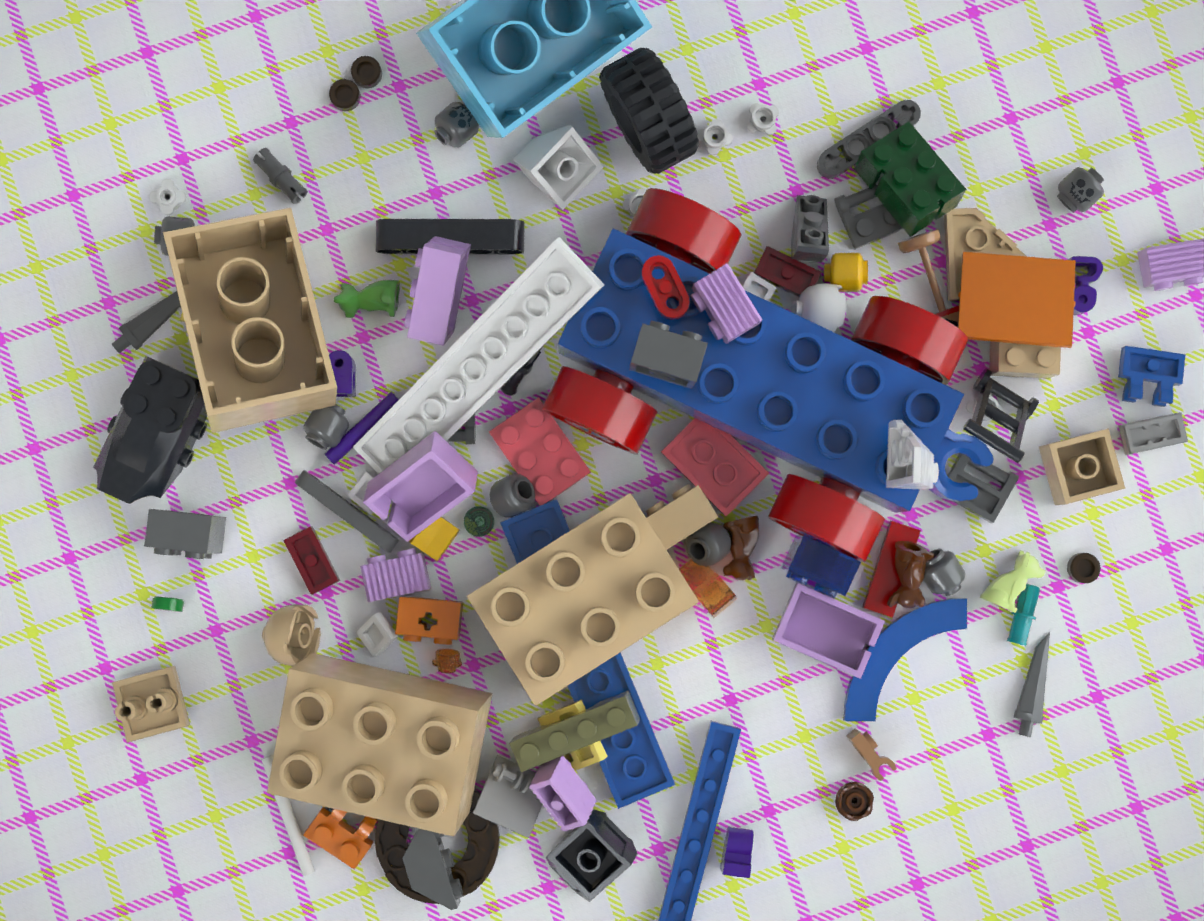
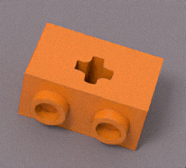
[395,596,463,645]

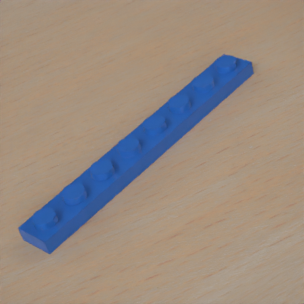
[658,720,741,921]

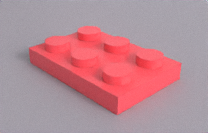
[489,397,591,506]
[661,418,769,517]

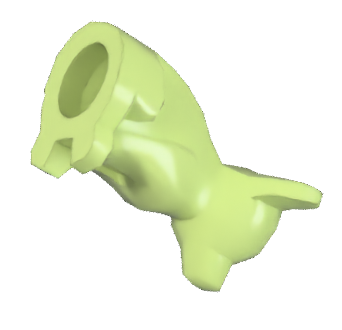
[980,550,1045,613]

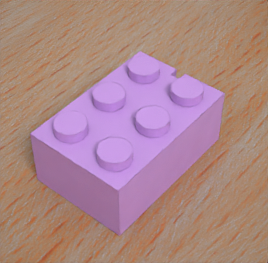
[404,236,471,346]
[363,431,478,542]
[772,583,885,679]

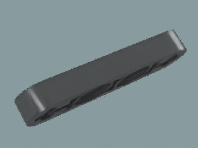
[817,100,921,179]
[295,470,399,553]

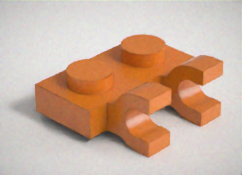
[303,807,378,870]

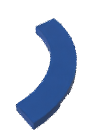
[843,598,967,721]

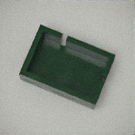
[854,121,967,237]

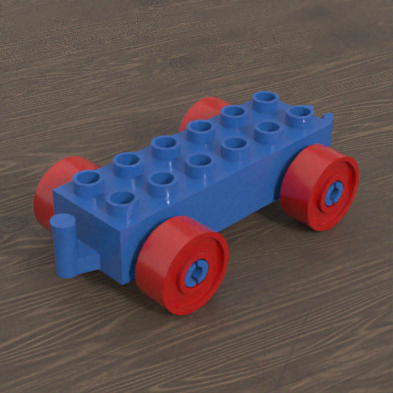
[542,188,994,562]

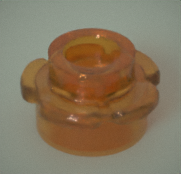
[432,649,462,673]

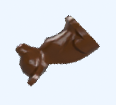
[723,516,759,581]
[887,541,934,608]

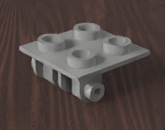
[473,755,543,838]

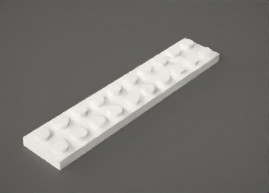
[353,237,604,474]

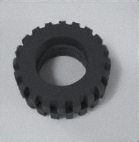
[599,48,699,174]

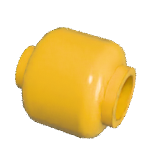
[824,253,868,292]

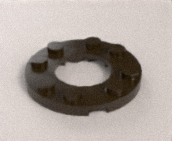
[375,788,500,904]

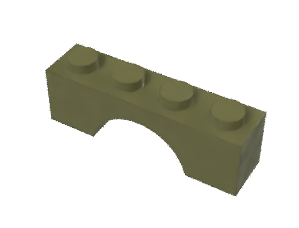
[509,690,640,772]

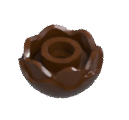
[835,782,874,821]

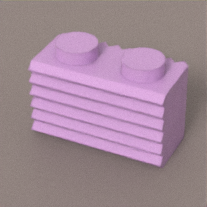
[1137,238,1204,291]
[690,263,762,344]
[360,548,431,602]
[529,756,597,831]

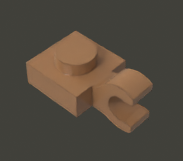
[846,729,897,781]

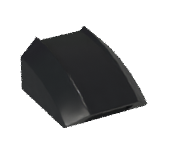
[545,809,638,902]

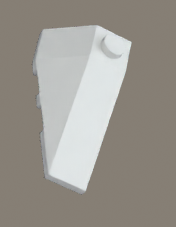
[886,420,939,490]

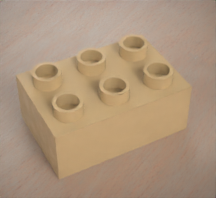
[163,208,337,433]
[467,493,699,706]
[267,653,493,837]

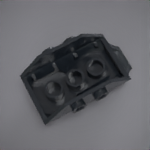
[93,356,207,504]

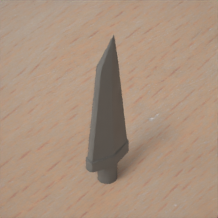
[112,291,181,353]
[1013,632,1050,737]

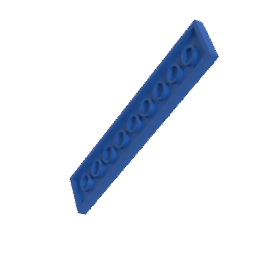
[500,499,675,809]

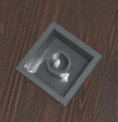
[629,321,708,389]
[144,509,226,559]

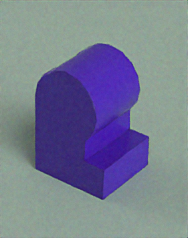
[329,350,356,397]
[720,827,754,878]

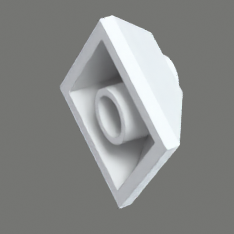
[513,125,604,210]

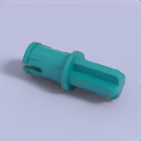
[1007,584,1040,646]

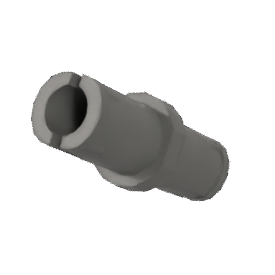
[253,148,308,204]

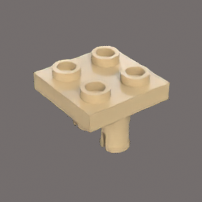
[112,666,190,743]

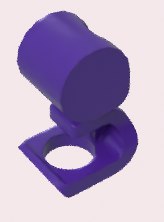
[1067,256,1103,315]

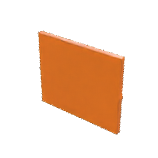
[958,252,1076,348]

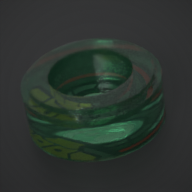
[464,506,495,537]

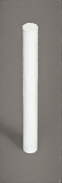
[261,755,315,876]

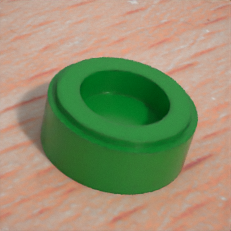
[151,596,184,612]

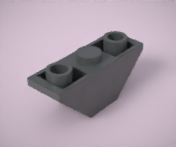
[791,195,829,263]
[402,828,463,910]

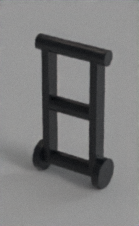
[963,368,1039,463]

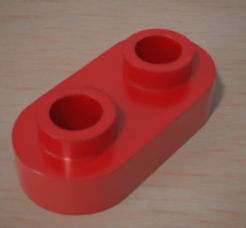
[642,255,690,320]

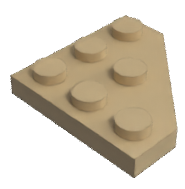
[944,208,1027,301]

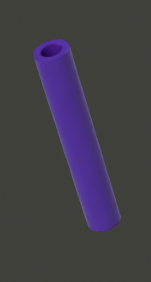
[324,391,399,465]

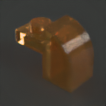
[679,559,737,619]

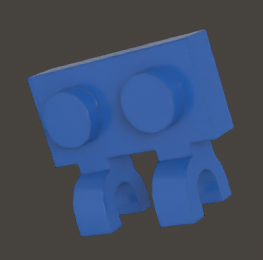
[1118,346,1186,407]

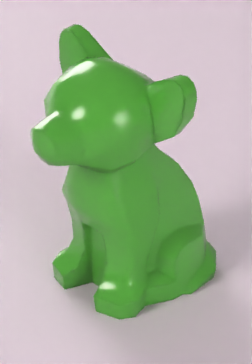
[334,280,400,318]

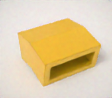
[409,517,460,561]

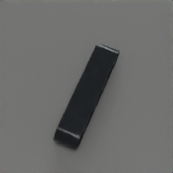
[375,219,524,255]

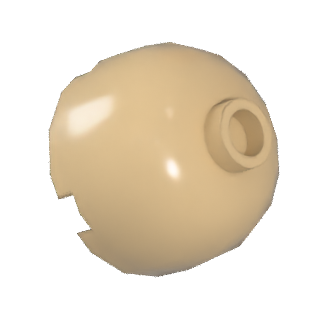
[262,604,321,666]

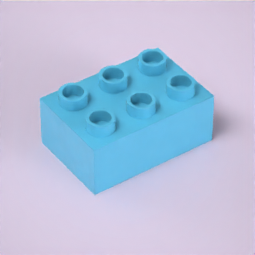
[416,0,652,138]

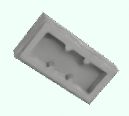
[1118,412,1188,455]

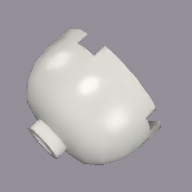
[791,284,846,333]

